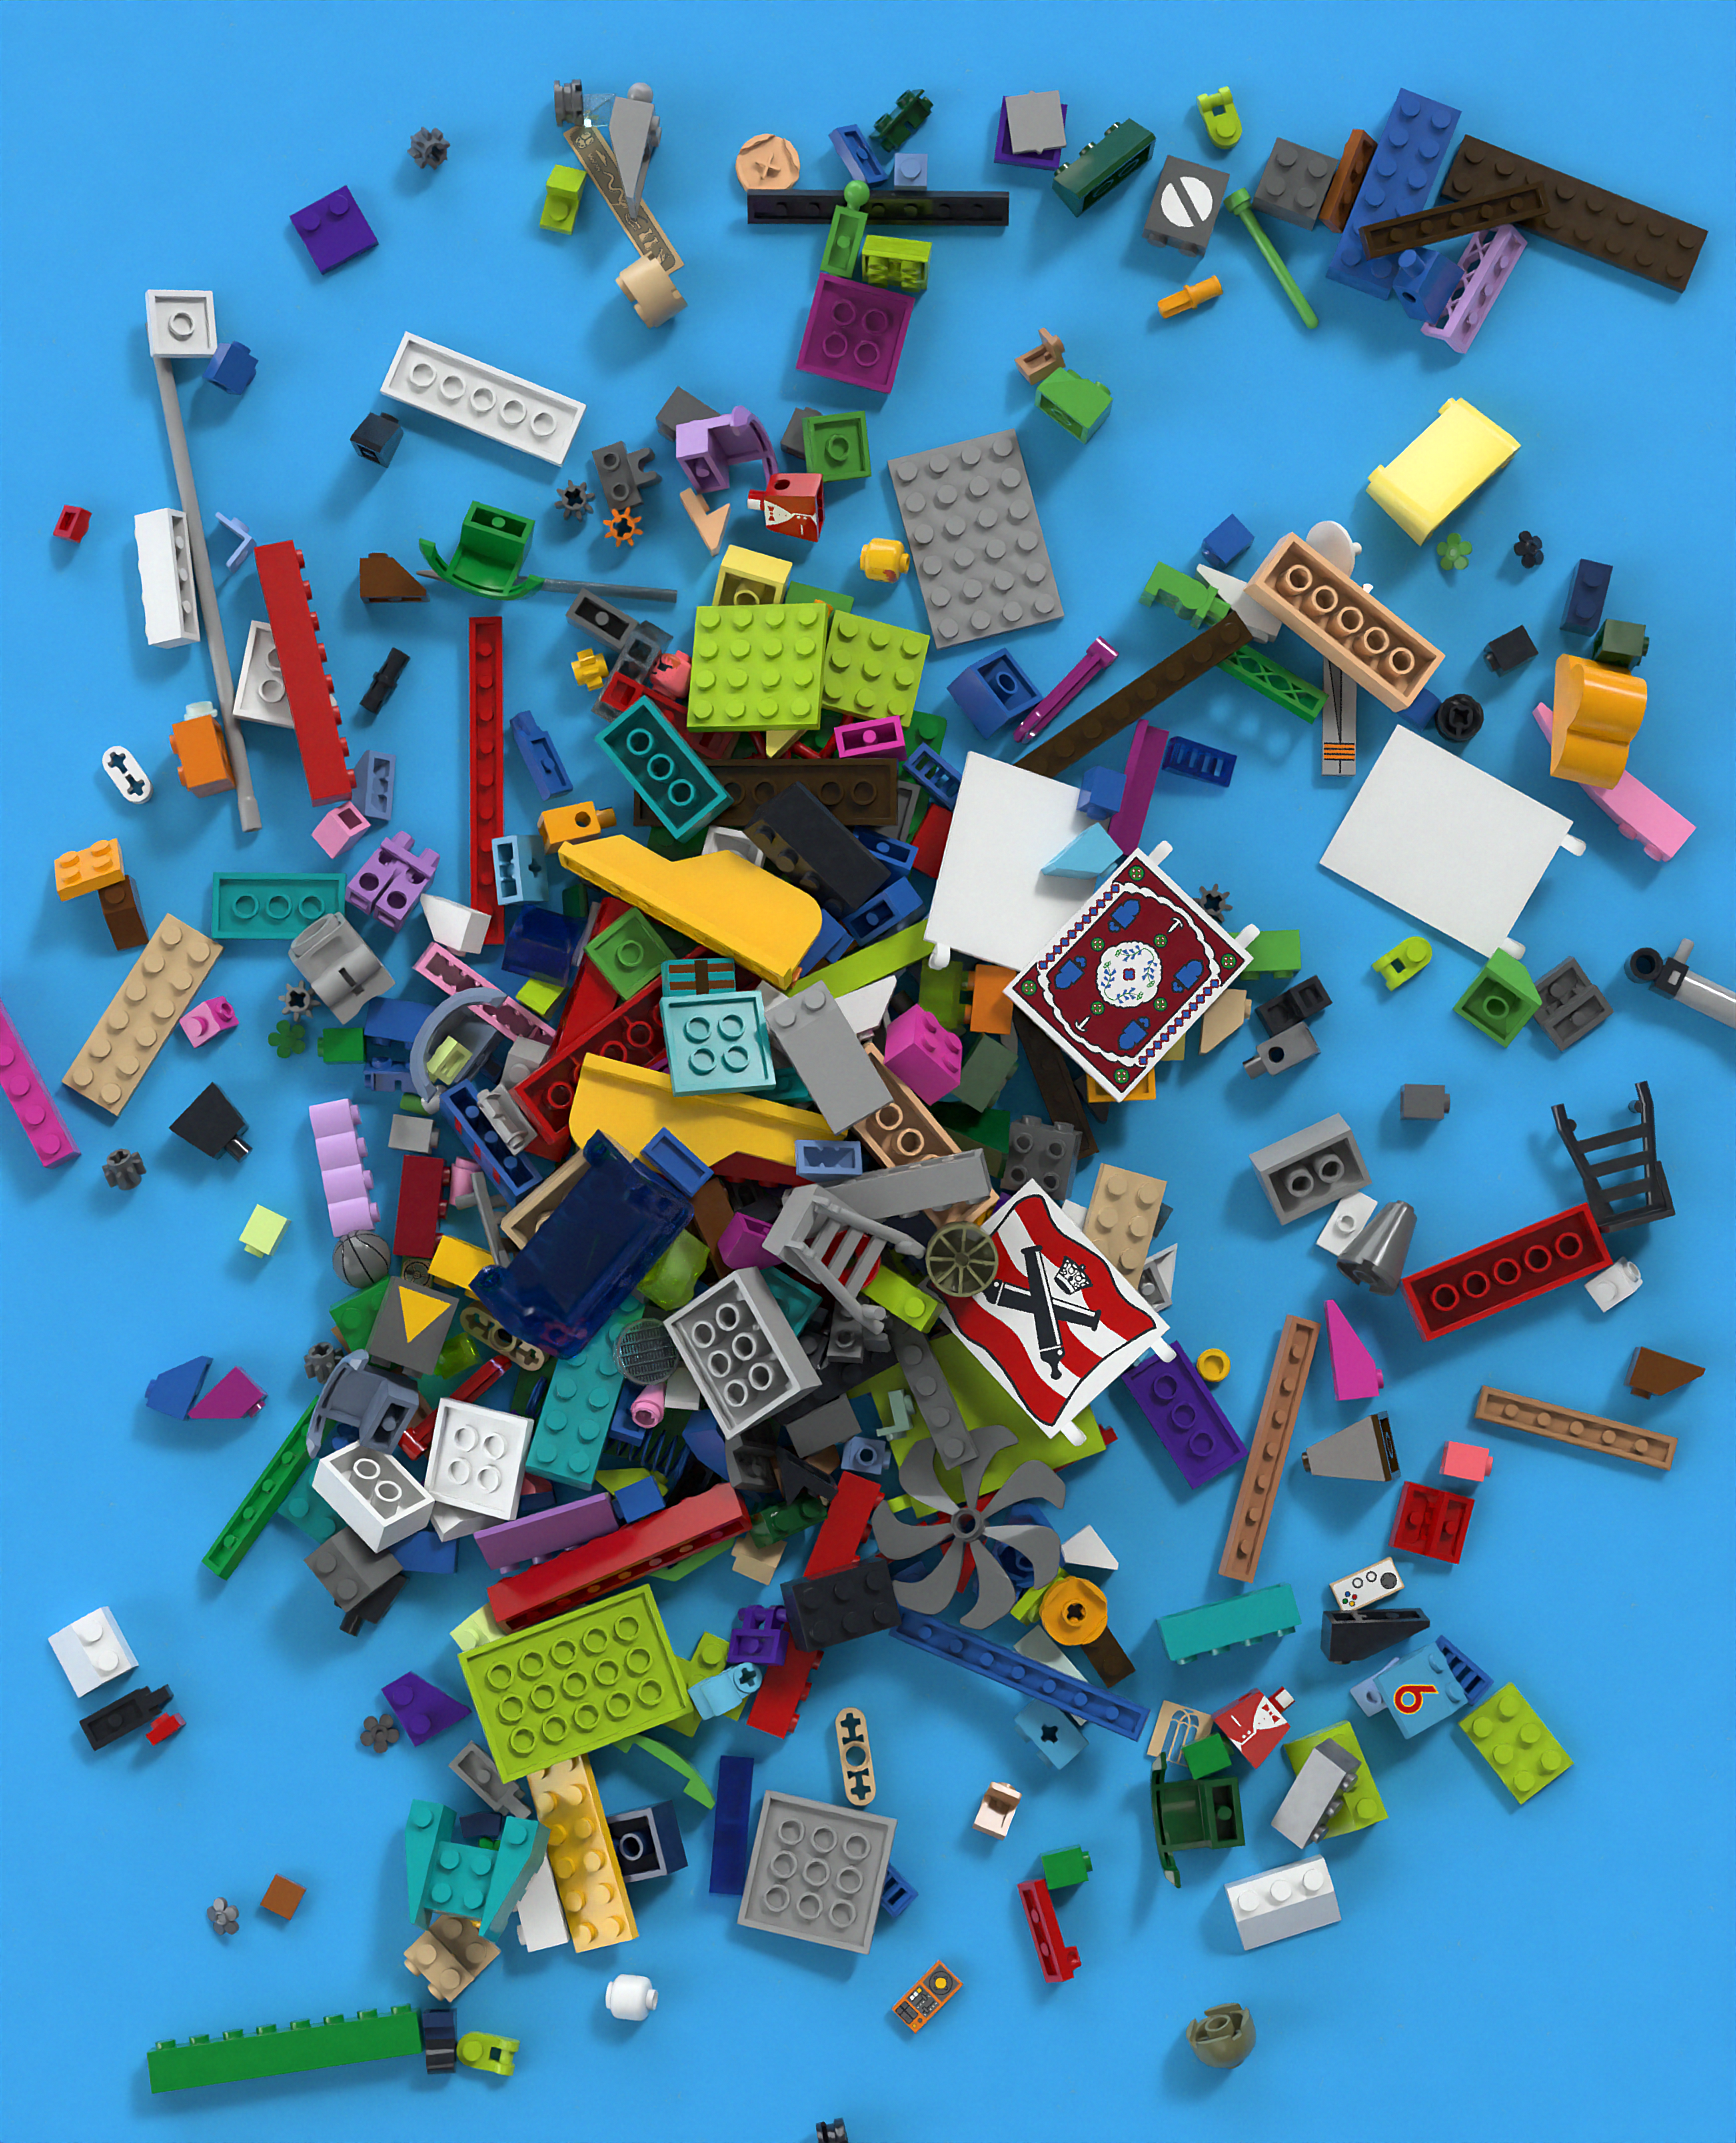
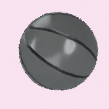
[332,1229,391,1289]

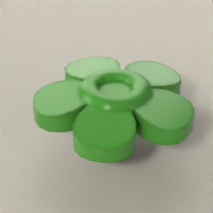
[1437,533,1473,570]

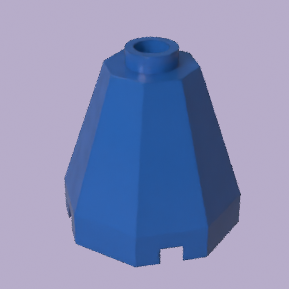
[992,1502,1066,1588]

